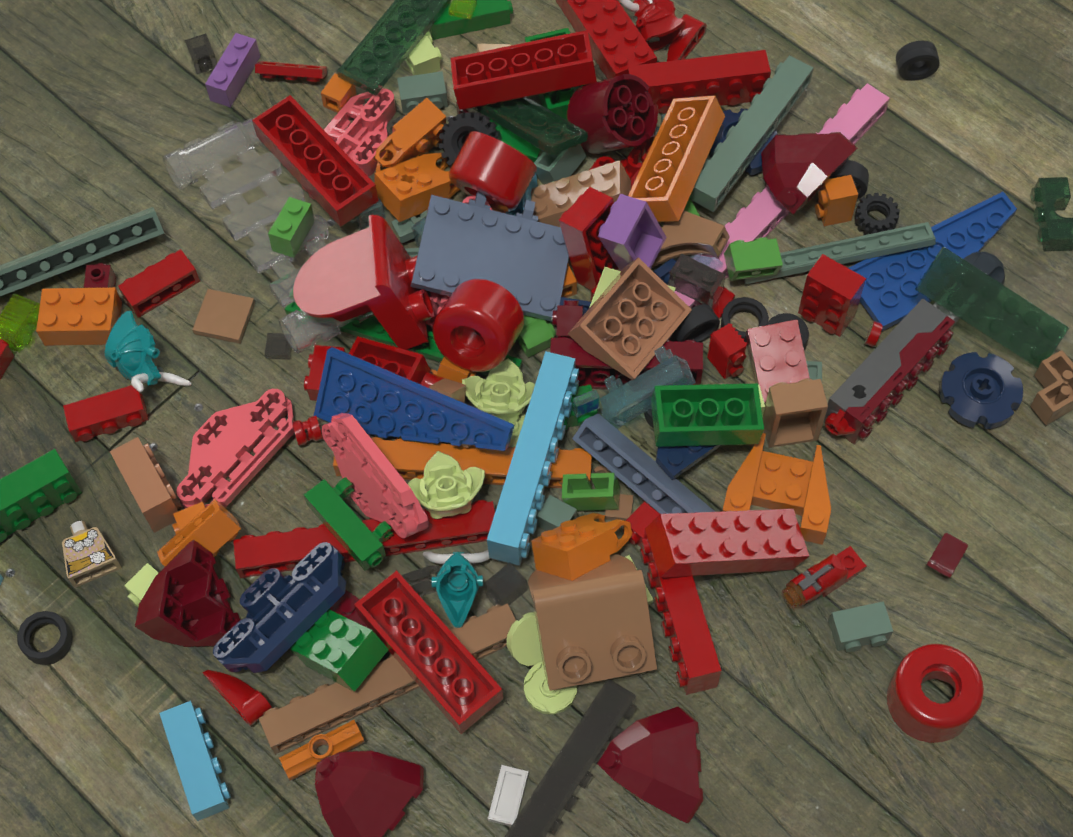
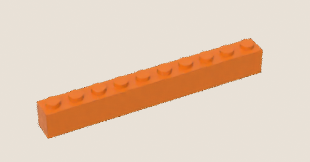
[333,437,592,488]

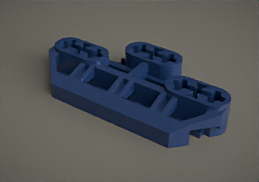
[213,542,346,673]

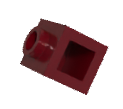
[84,263,116,288]
[552,300,584,336]

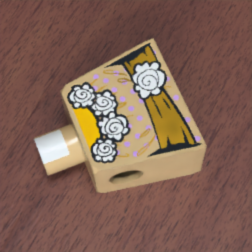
[62,521,122,588]

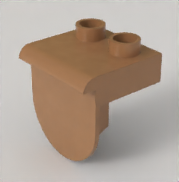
[528,554,657,691]

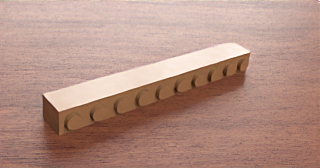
[259,603,516,755]

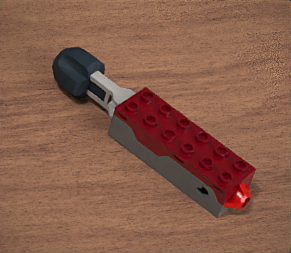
[824,252,1005,445]

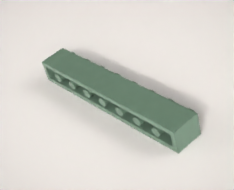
[689,55,814,212]
[0,207,164,296]

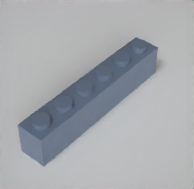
[572,414,715,514]

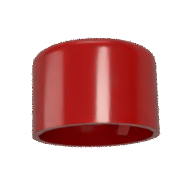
[449,131,537,212]
[433,279,524,372]
[887,644,984,743]

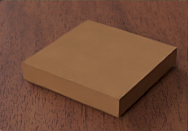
[192,289,255,344]

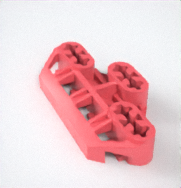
[302,87,396,200]
[176,388,295,509]
[322,413,429,538]

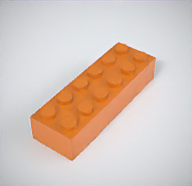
[628,96,725,222]

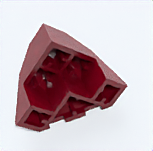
[761,132,858,214]
[135,540,240,647]
[597,706,703,824]
[315,751,424,837]

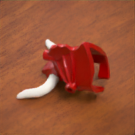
[619,0,686,52]

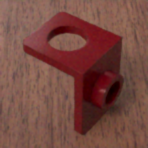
[926,533,968,578]

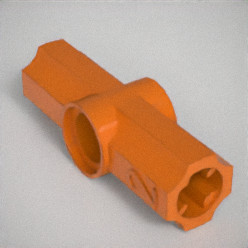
[279,720,365,781]

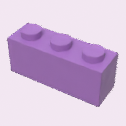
[205,33,260,108]

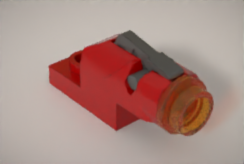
[782,546,867,608]

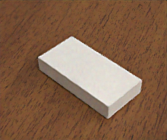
[488,765,529,828]

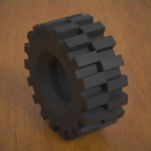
[439,112,501,166]

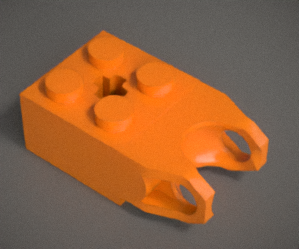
[375,98,447,173]
[374,153,460,222]
[531,513,632,581]

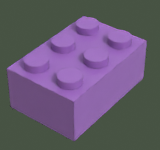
[598,194,667,271]

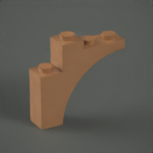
[616,210,730,271]

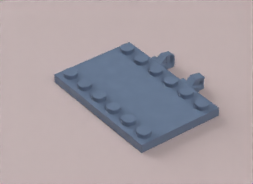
[410,191,569,321]

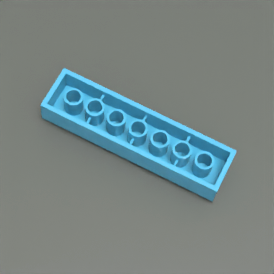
[487,351,579,566]

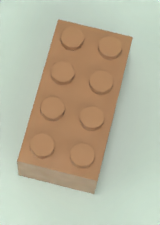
[531,160,631,227]

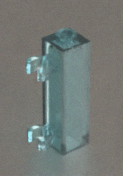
[600,346,696,426]

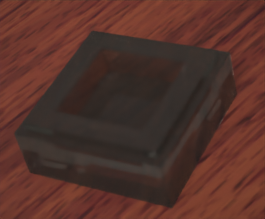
[264,333,293,360]

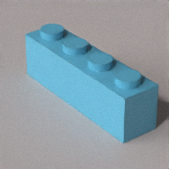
[159,701,231,821]

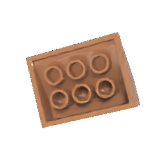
[568,257,692,380]

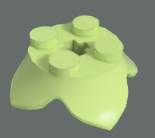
[462,358,535,423]
[407,451,485,519]

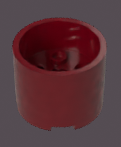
[567,74,658,154]

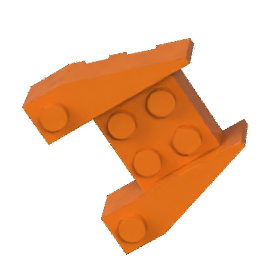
[723,433,831,545]

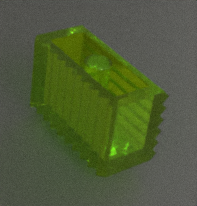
[0,294,40,353]

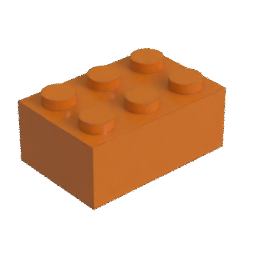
[36,287,122,346]

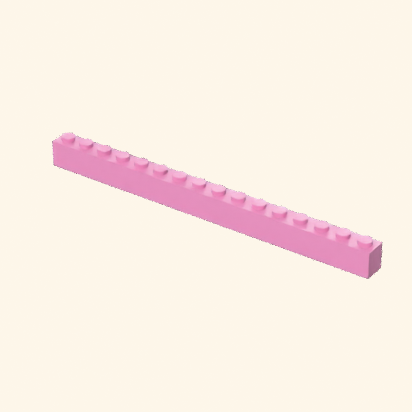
[667,83,890,340]

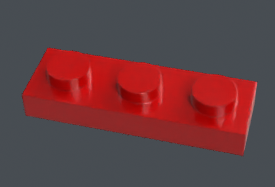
[255,61,327,82]

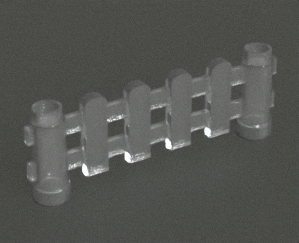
[162,118,374,354]

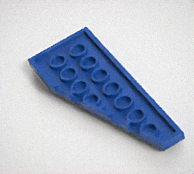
[849,192,1017,331]
[314,347,515,451]

